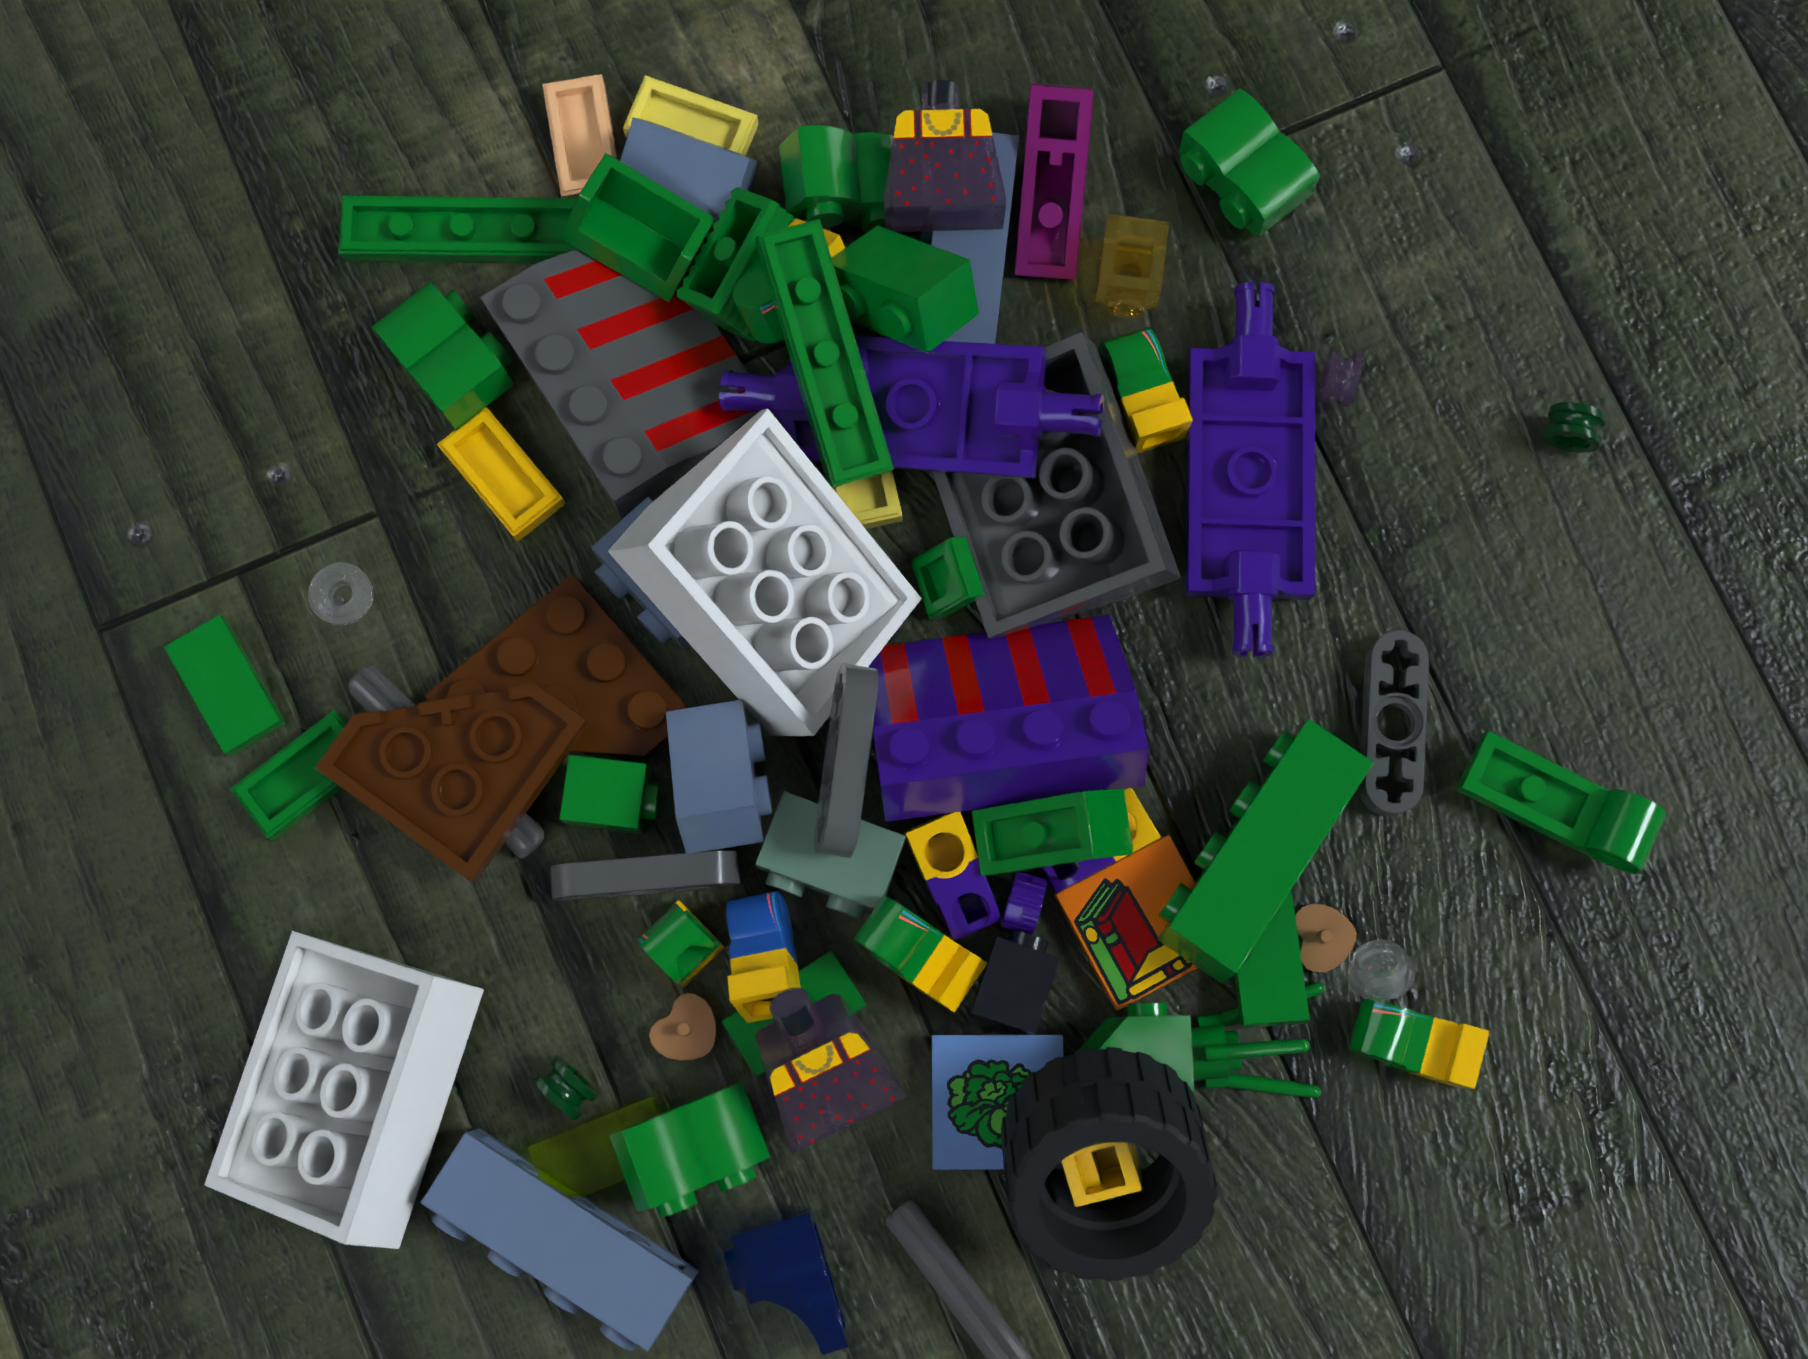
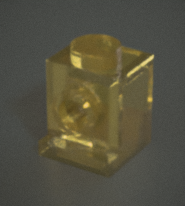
[1094,214,1169,318]

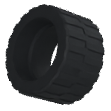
[1001,1047,1217,1281]

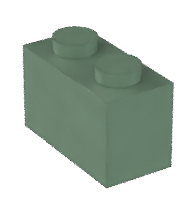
[755,791,906,920]

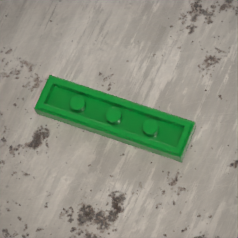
[338,196,577,263]
[755,219,894,488]

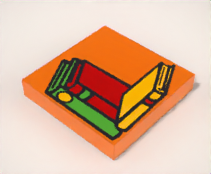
[1054,835,1198,1011]

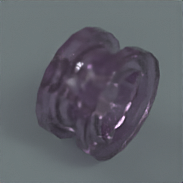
[1318,347,1363,408]

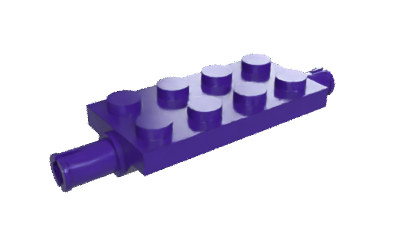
[1185,282,1315,657]
[719,336,1104,479]

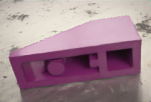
[1014,82,1094,280]

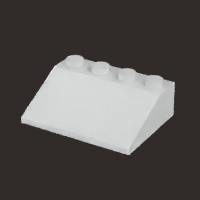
[608,409,922,736]
[204,931,484,1249]

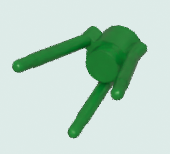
[1191,982,1324,1098]

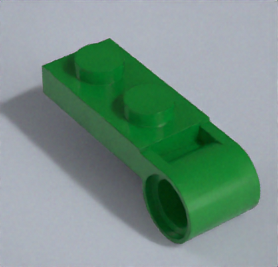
[1455,731,1667,874]

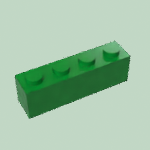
[1157,718,1374,985]

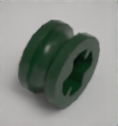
[1543,402,1607,453]
[533,1055,599,1120]

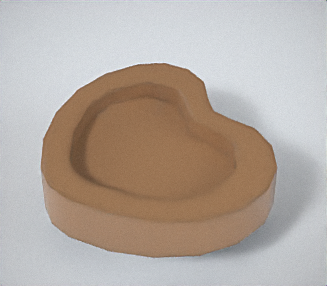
[1295,904,1357,973]
[649,993,717,1061]

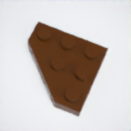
[424,574,688,759]
[315,683,591,882]

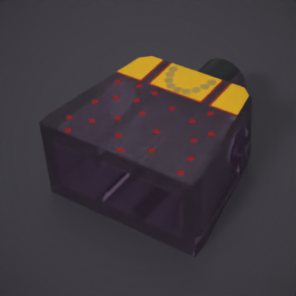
[884,80,1006,232]
[754,988,906,1154]

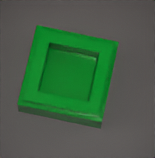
[910,536,985,620]

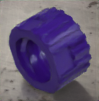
[1001,872,1048,935]

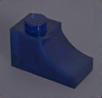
[724,1207,850,1355]

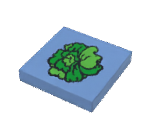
[932,1035,1064,1170]

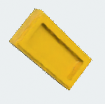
[437,407,566,542]

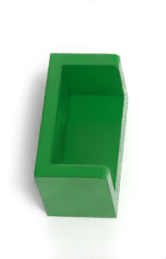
[560,153,716,302]
[972,788,1133,876]

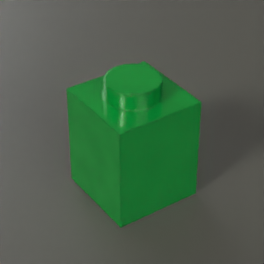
[560,755,662,835]

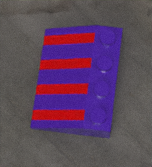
[868,615,1149,822]

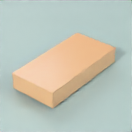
[542,74,618,198]

